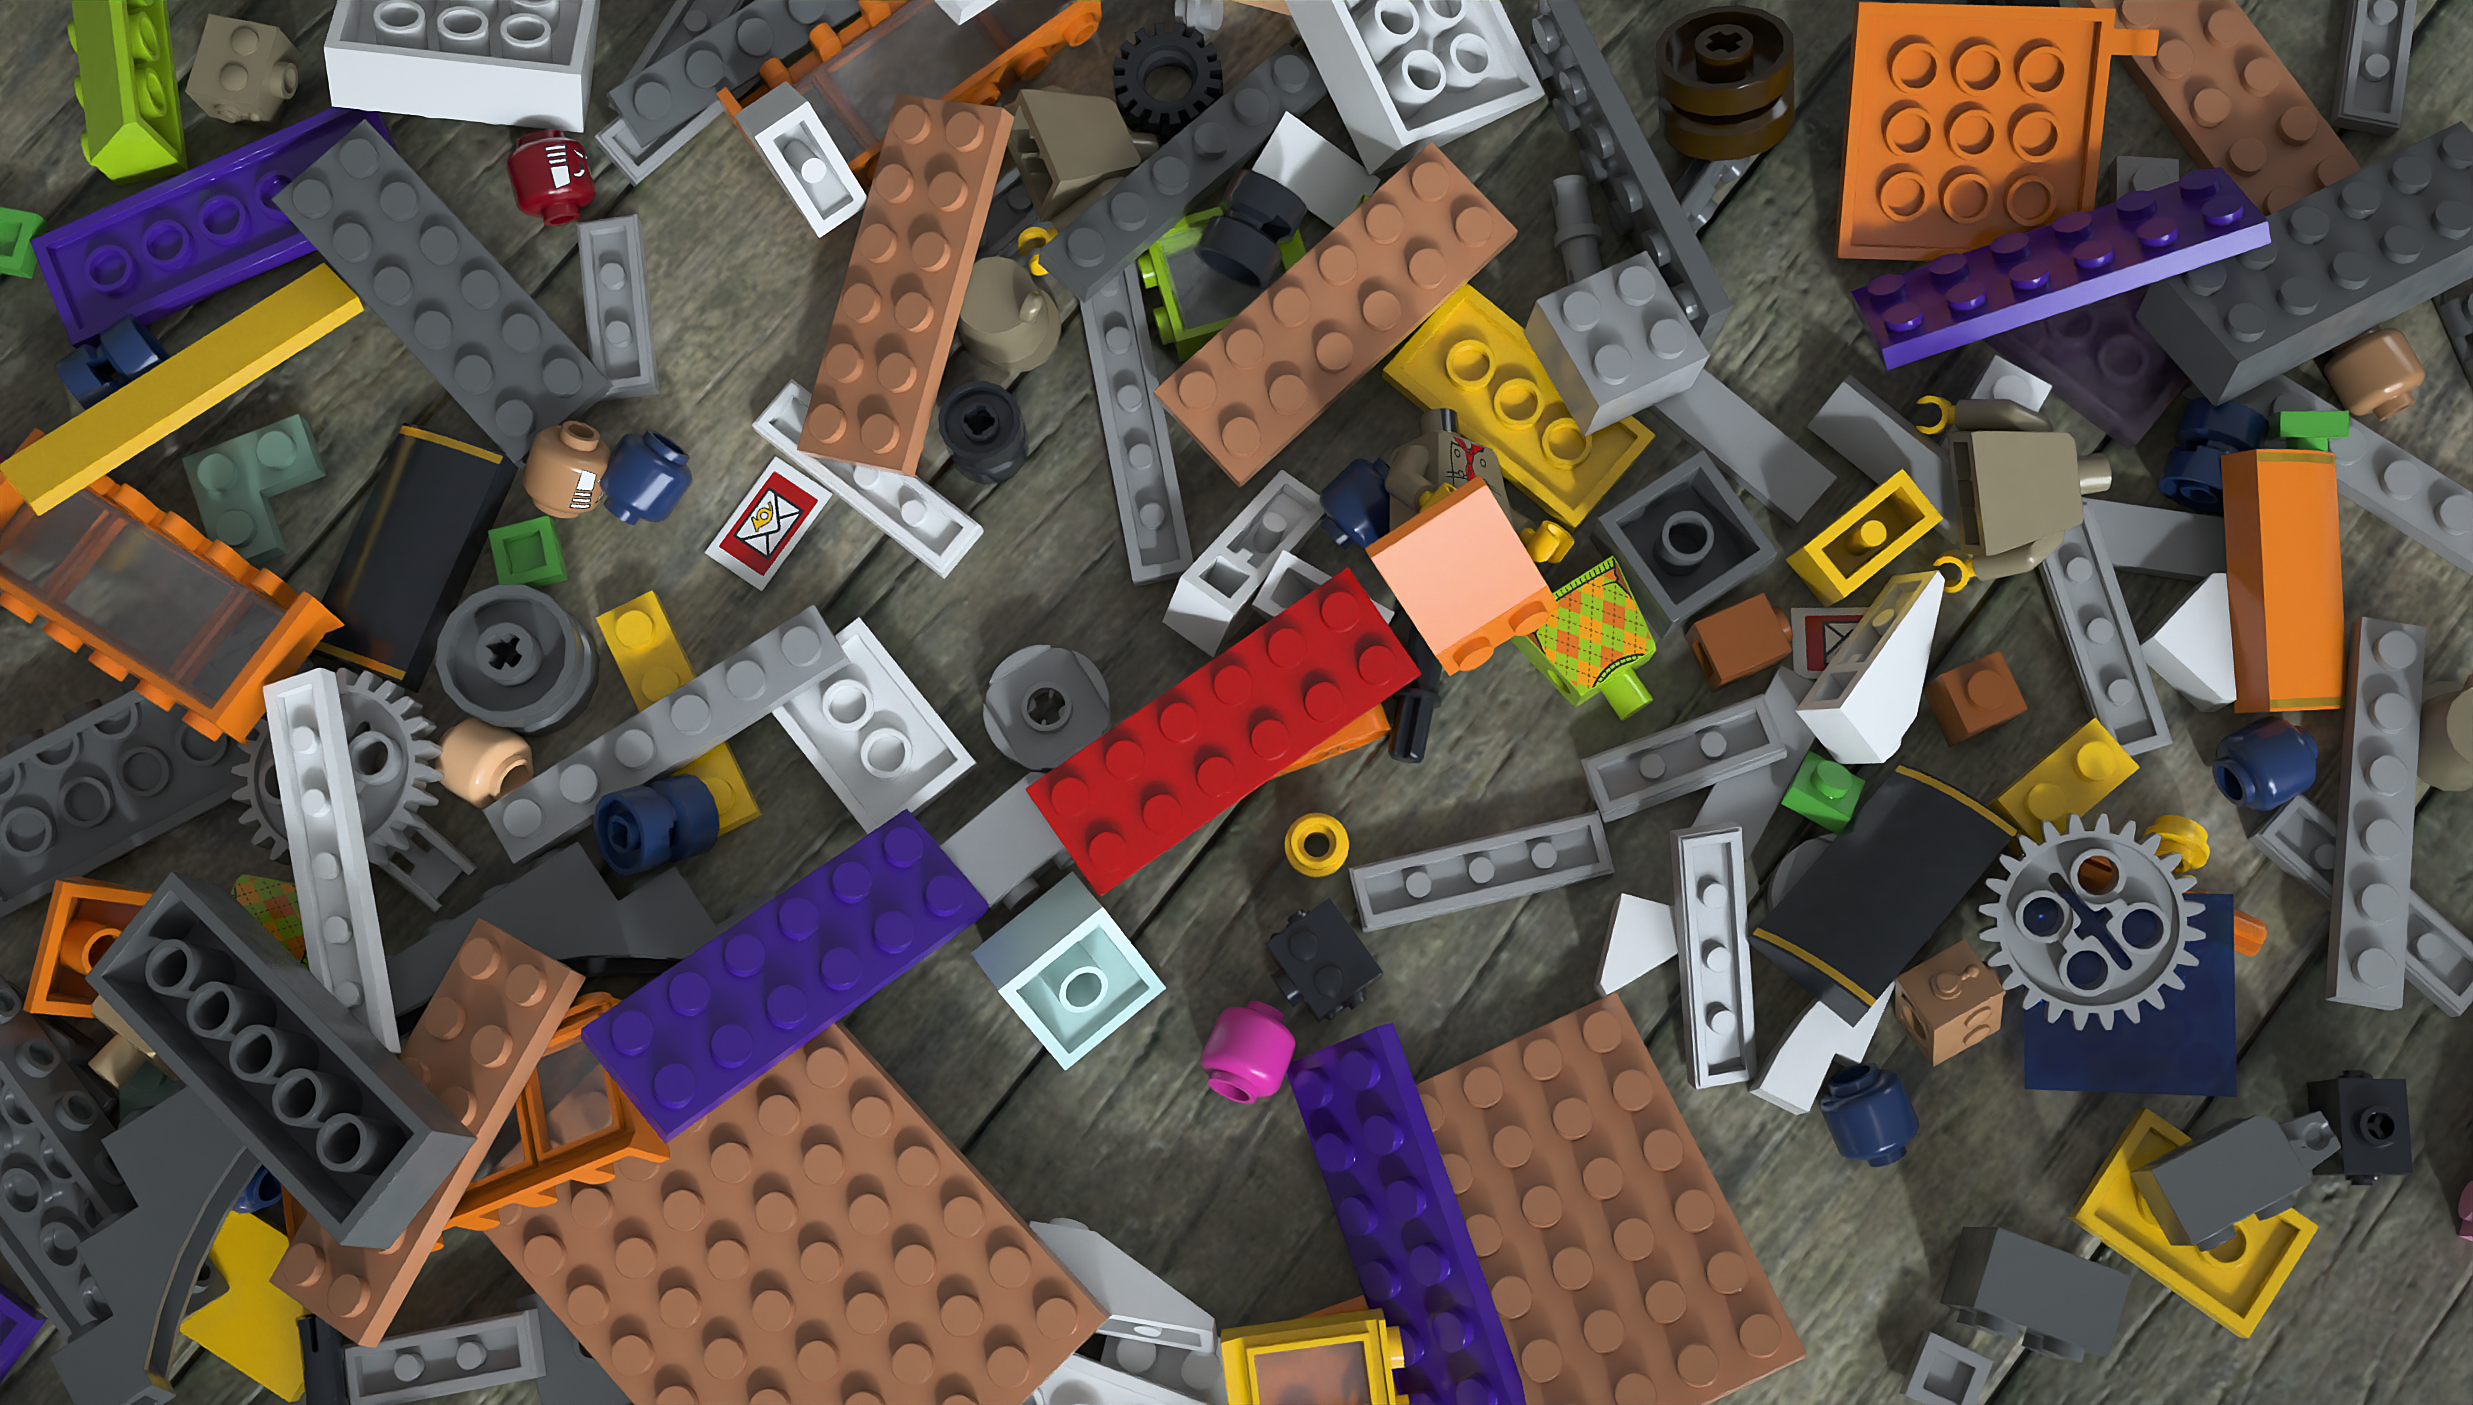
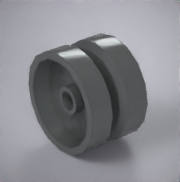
[436,585,600,738]

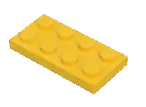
[1382,283,1656,534]

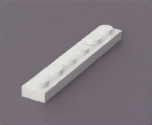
[262,667,401,1055]

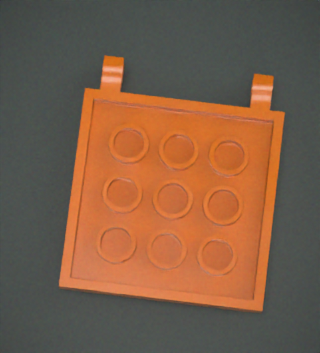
[1834,2,2159,261]

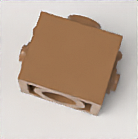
[1895,939,2005,1067]

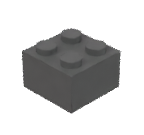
[1589,449,1778,640]
[1940,1227,2132,1364]

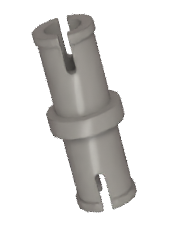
[1548,175,1603,286]

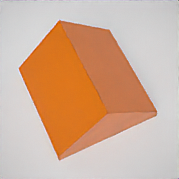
[23,876,155,1018]

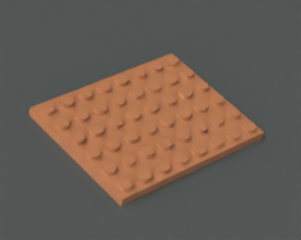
[482,1020,1112,1405]

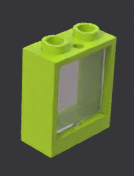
[1137,206,1306,362]

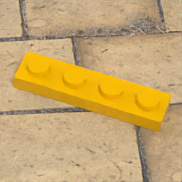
[596,590,762,837]

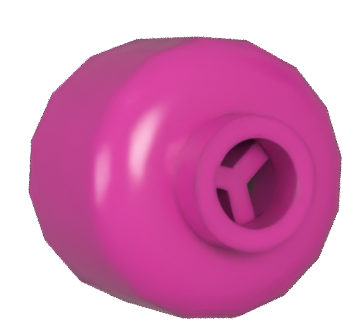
[1200,1001,1296,1104]

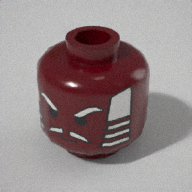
[506,129,596,226]

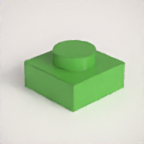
[0,207,48,279]
[2267,411,2349,452]
[488,515,568,589]
[1781,750,1865,835]

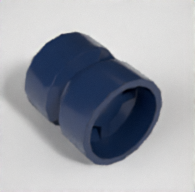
[55,314,171,410]
[2158,397,2269,514]
[593,773,719,876]

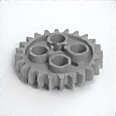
[231,668,444,870]
[1976,812,2206,1030]

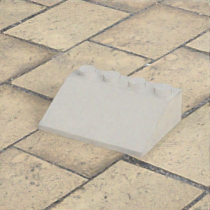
[324,0,600,133]
[1285,0,1545,175]

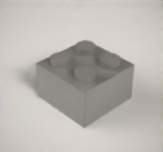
[1524,250,1710,437]

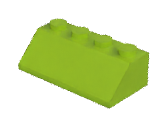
[67,0,188,186]

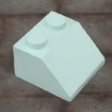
[971,871,1166,1070]

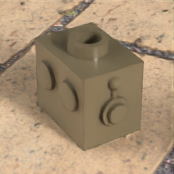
[185,14,301,130]

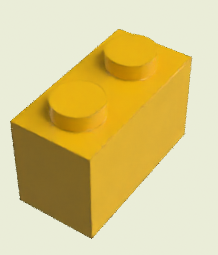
[1785,468,1944,608]
[1985,718,2140,858]

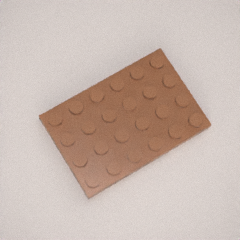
[1416,991,1807,1405]

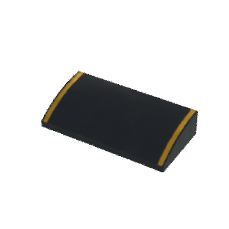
[311,423,519,693]
[1747,763,2019,1028]

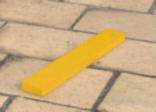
[0,262,364,516]

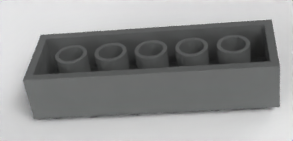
[2136,121,2473,407]
[84,871,478,1249]

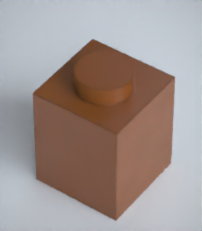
[1685,592,1793,693]
[1923,650,2028,747]

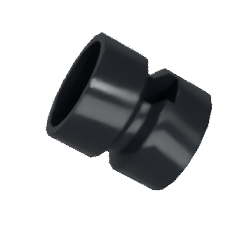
[1194,169,1307,290]
[938,381,1029,485]

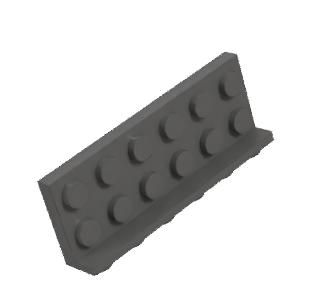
[0,610,316,919]
[0,974,230,1343]

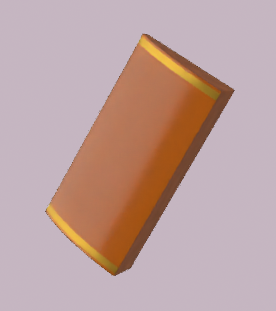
[2221,449,2347,713]

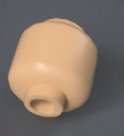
[435,717,534,809]

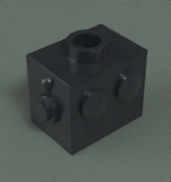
[1265,898,1383,1024]
[2307,1070,2413,1186]

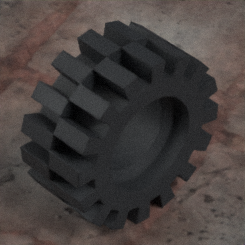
[1112,22,1223,144]

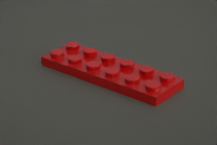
[1025,567,1422,897]

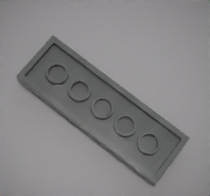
[1526,0,1733,351]
[271,119,613,469]

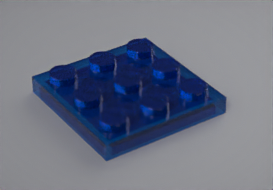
[2024,892,2237,1097]

